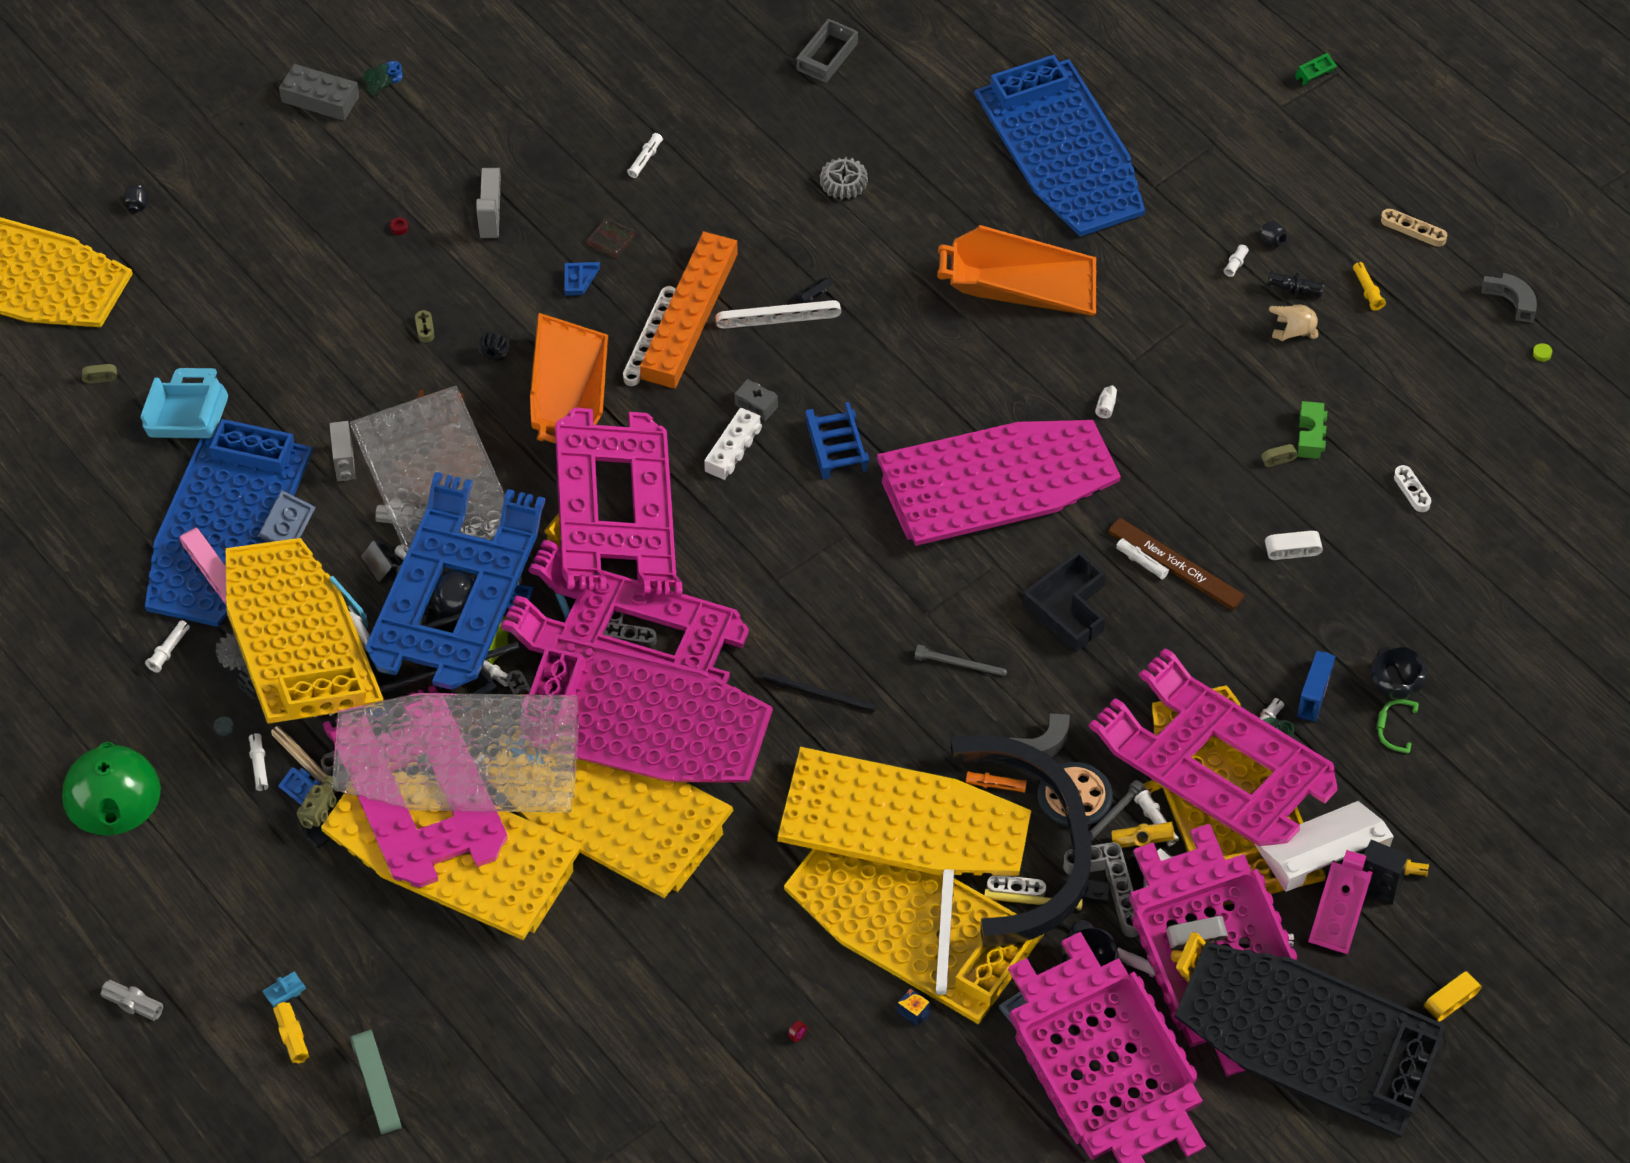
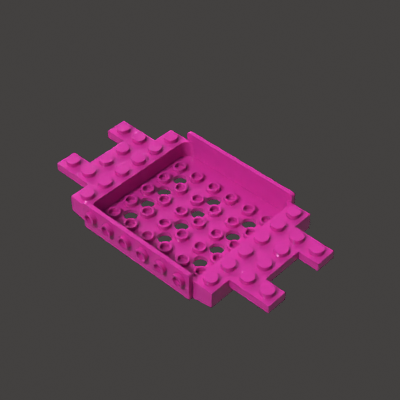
[1129,824,1297,1077]
[1008,932,1206,1163]

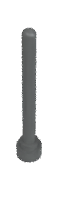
[914,644,1007,676]
[1090,780,1146,839]

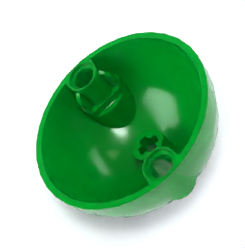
[62,742,161,835]

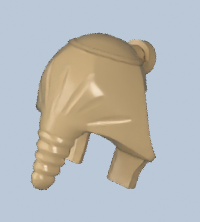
[1269,305,1318,341]

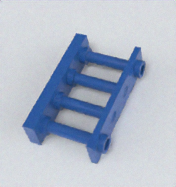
[806,402,869,480]

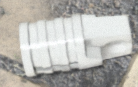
[1095,385,1117,418]

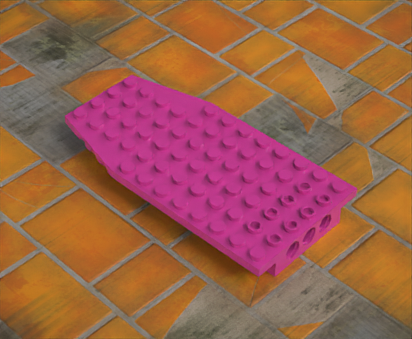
[877,420,1121,546]
[518,634,773,783]

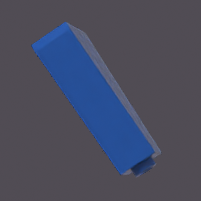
[1297,651,1336,722]

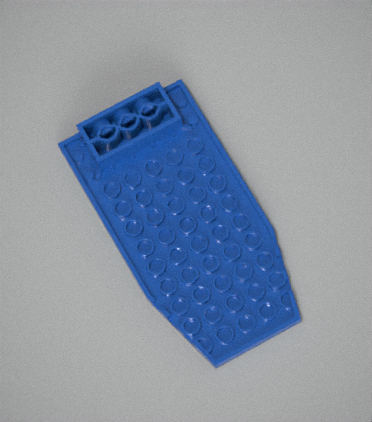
[974,55,1145,237]
[145,419,313,627]

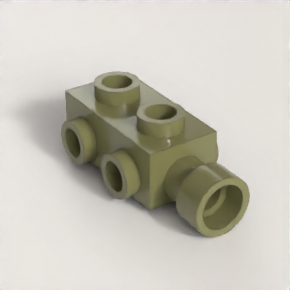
[297,776,339,829]

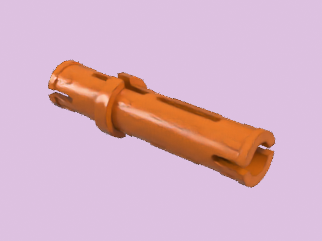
[966,771,1027,793]

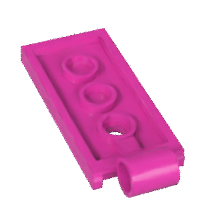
[1308,850,1372,954]

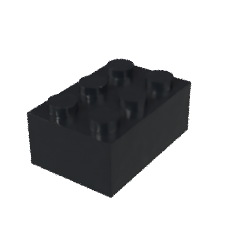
[1362,839,1409,905]

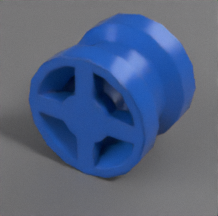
[384,61,403,83]

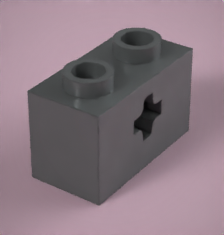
[735,379,778,421]

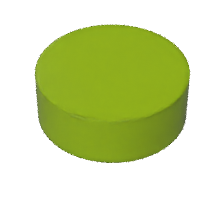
[1533,343,1552,362]

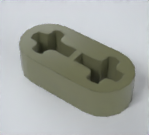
[415,310,435,343]
[82,364,117,383]
[1261,444,1298,467]

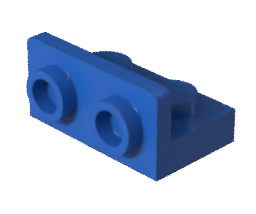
[278,767,321,805]

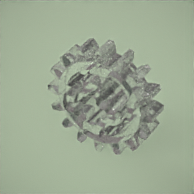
[216,632,246,670]

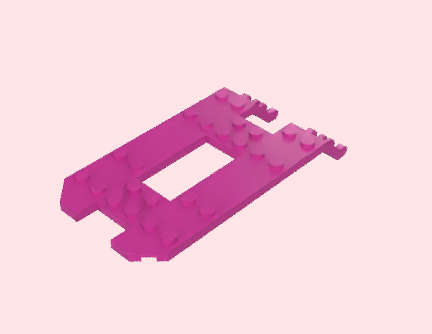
[555,408,682,596]
[501,540,749,684]
[1089,648,1337,846]
[323,685,508,888]

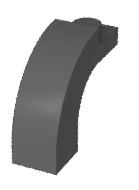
[1481,273,1537,323]
[1010,713,1070,757]

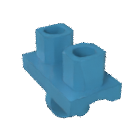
[263,971,306,1008]

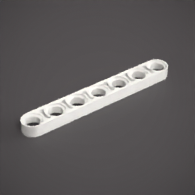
[623,286,676,386]
[715,301,841,329]
[936,869,954,995]

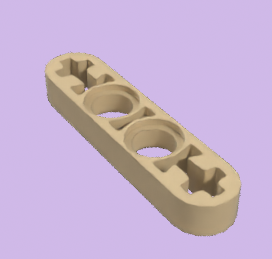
[1381,209,1447,247]

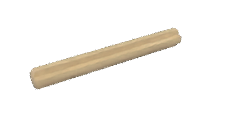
[271,726,339,793]

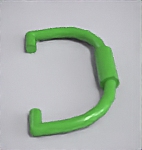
[1376,699,1419,754]

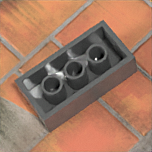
[279,64,359,121]

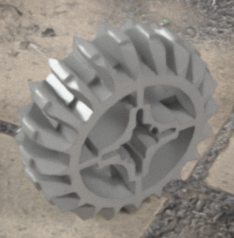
[820,157,868,200]

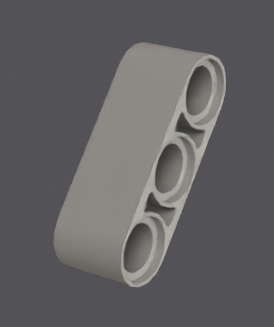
[1165,916,1228,950]

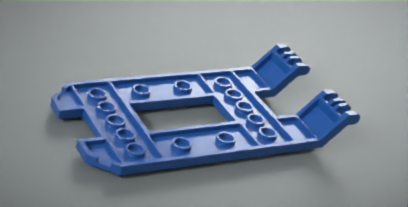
[366,472,545,690]

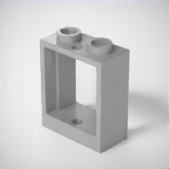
[330,421,356,481]

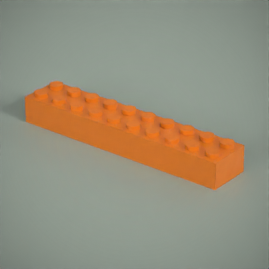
[640,231,738,389]

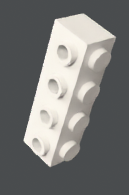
[704,408,762,480]

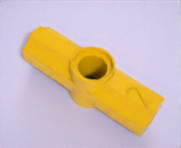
[1112,822,1175,848]
[273,1002,309,1064]

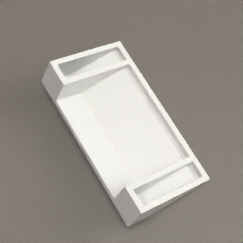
[1255,801,1394,892]

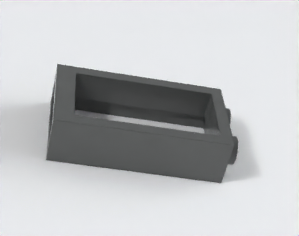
[796,19,858,83]

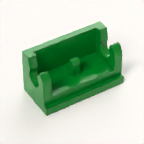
[1295,53,1337,86]

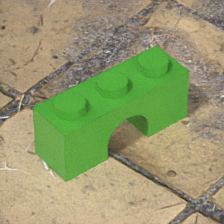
[1297,401,1327,459]

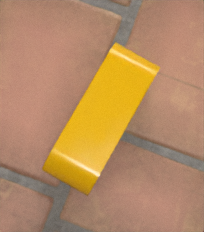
[1424,971,1482,1022]

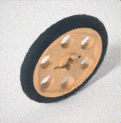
[1038,762,1113,827]

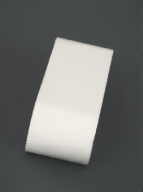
[1265,531,1323,560]

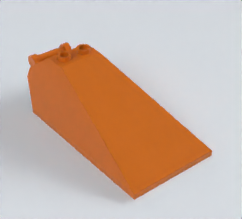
[937,225,1096,316]
[530,313,608,444]

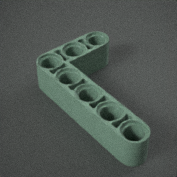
[350,1030,402,1135]

